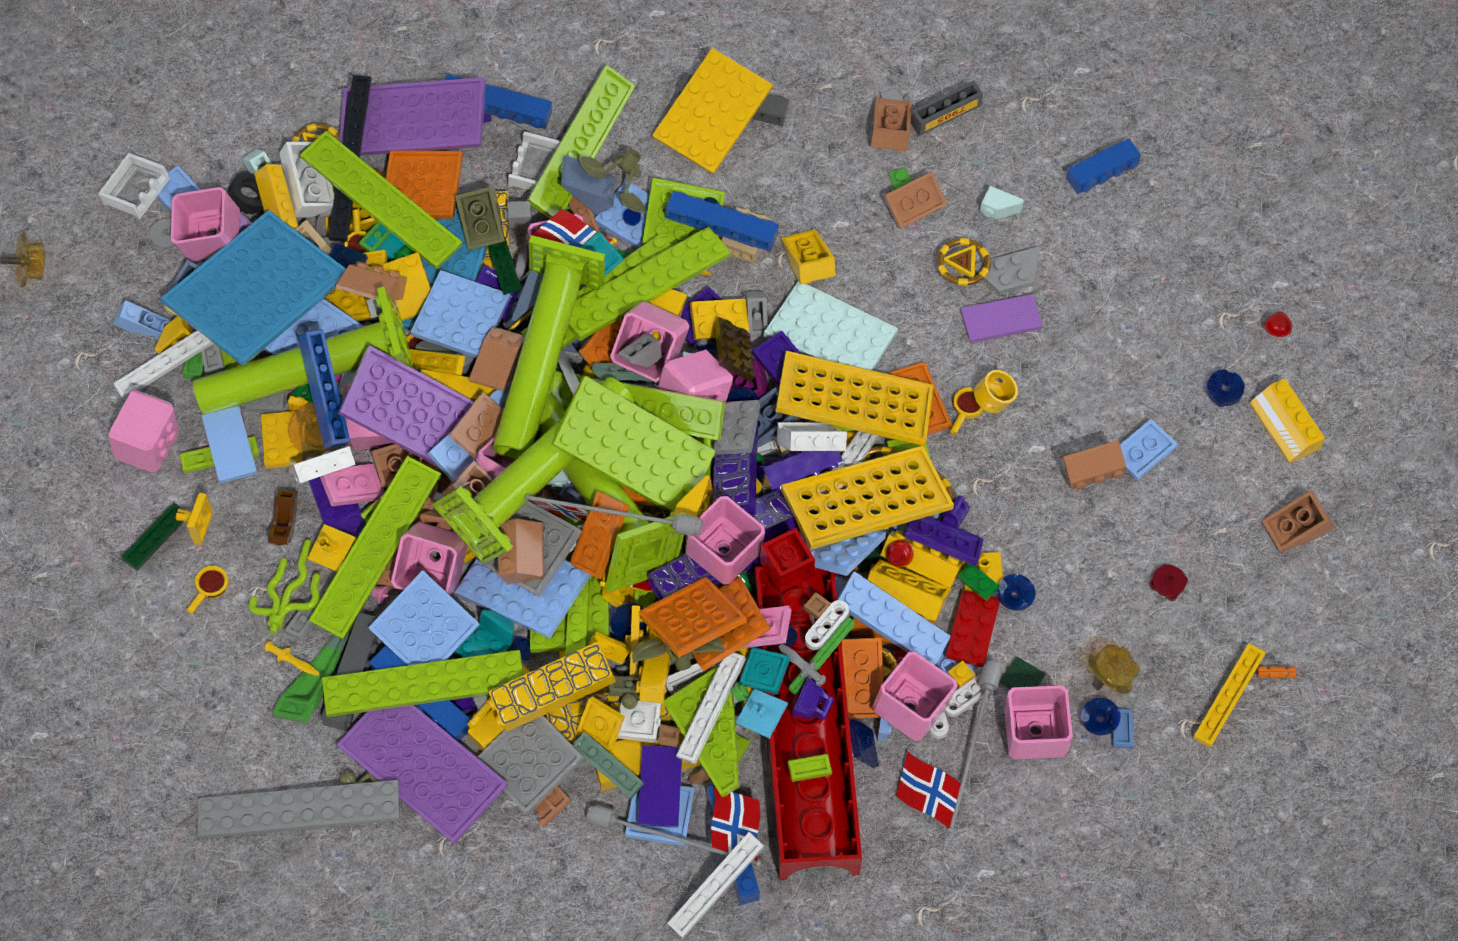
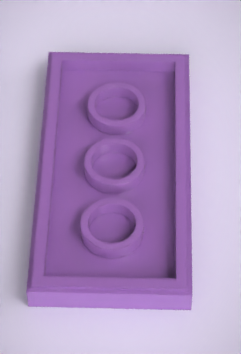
[960,294,1043,343]

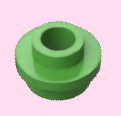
[731,682,749,702]

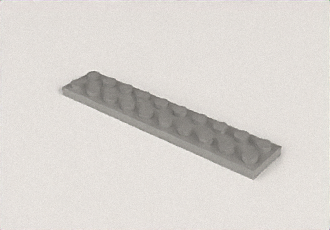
[198,780,400,839]

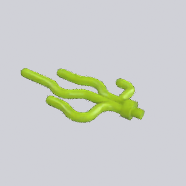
[249,539,320,634]

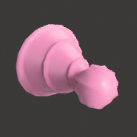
[371,586,389,604]

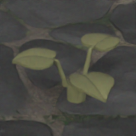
[578,149,647,214]
[632,637,725,671]

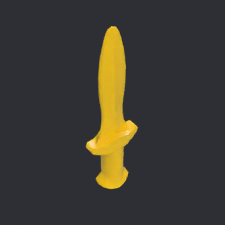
[264,641,319,676]

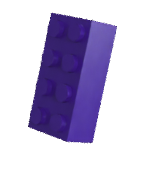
[757,451,843,492]

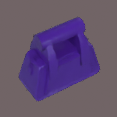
[941,495,970,528]
[792,678,834,720]

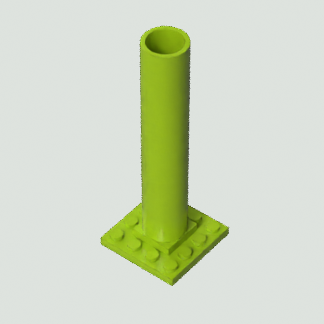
[493,235,605,460]
[193,286,415,415]
[432,377,634,564]
[537,394,686,593]

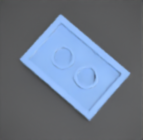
[1120,419,1178,481]

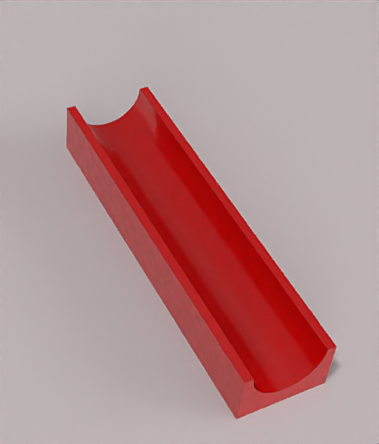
[754,567,862,880]

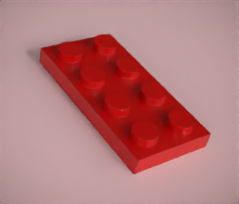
[946,590,1001,667]

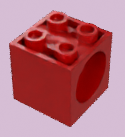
[760,528,815,593]

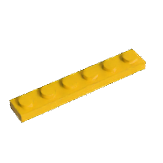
[1193,643,1266,748]

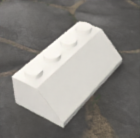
[279,142,334,217]

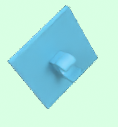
[736,689,788,739]

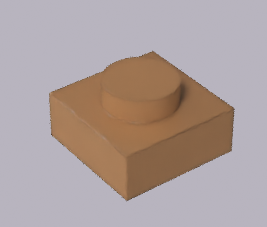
[803,593,831,620]
[657,724,679,747]

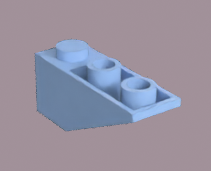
[113,300,171,338]

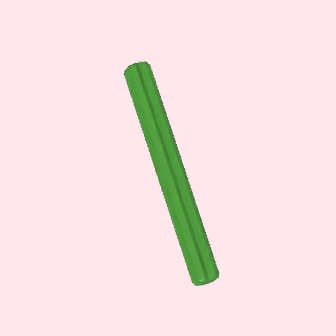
[789,617,855,695]

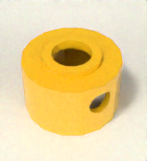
[974,370,1018,413]

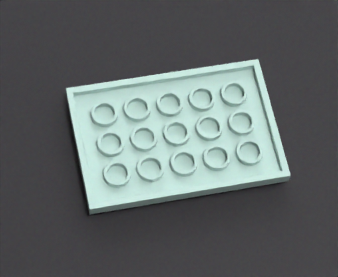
[763,281,898,371]

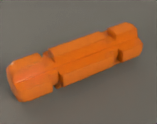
[1257,666,1297,678]

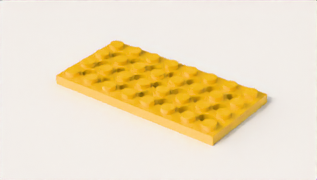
[775,351,934,446]
[781,446,954,550]

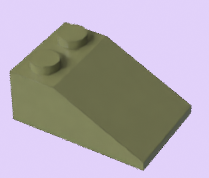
[455,187,505,250]

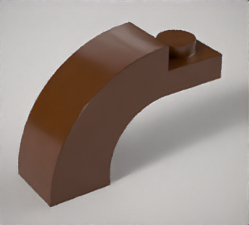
[268,489,298,546]

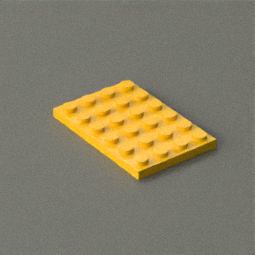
[652,48,773,175]

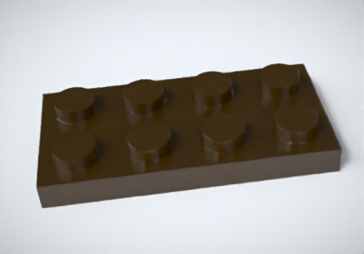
[714,317,755,382]

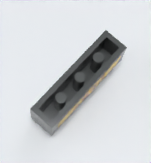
[911,80,983,135]

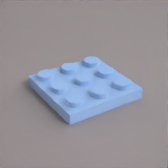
[595,181,650,249]
[625,786,695,847]

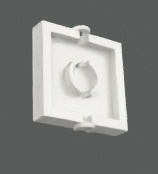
[617,699,661,743]

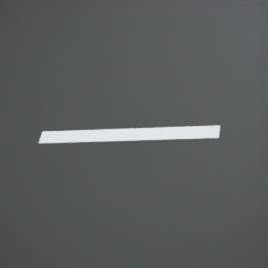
[558,350,579,396]

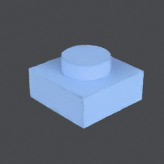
[877,717,892,741]

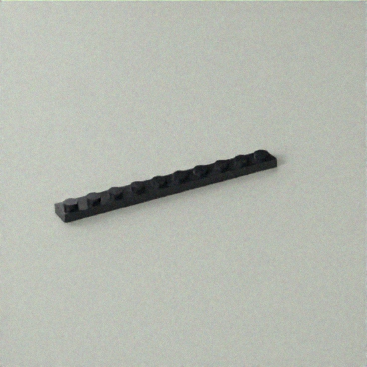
[329,75,372,242]

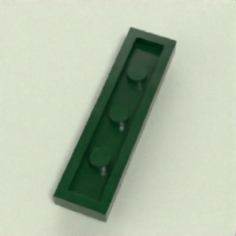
[488,237,522,295]
[122,502,184,571]

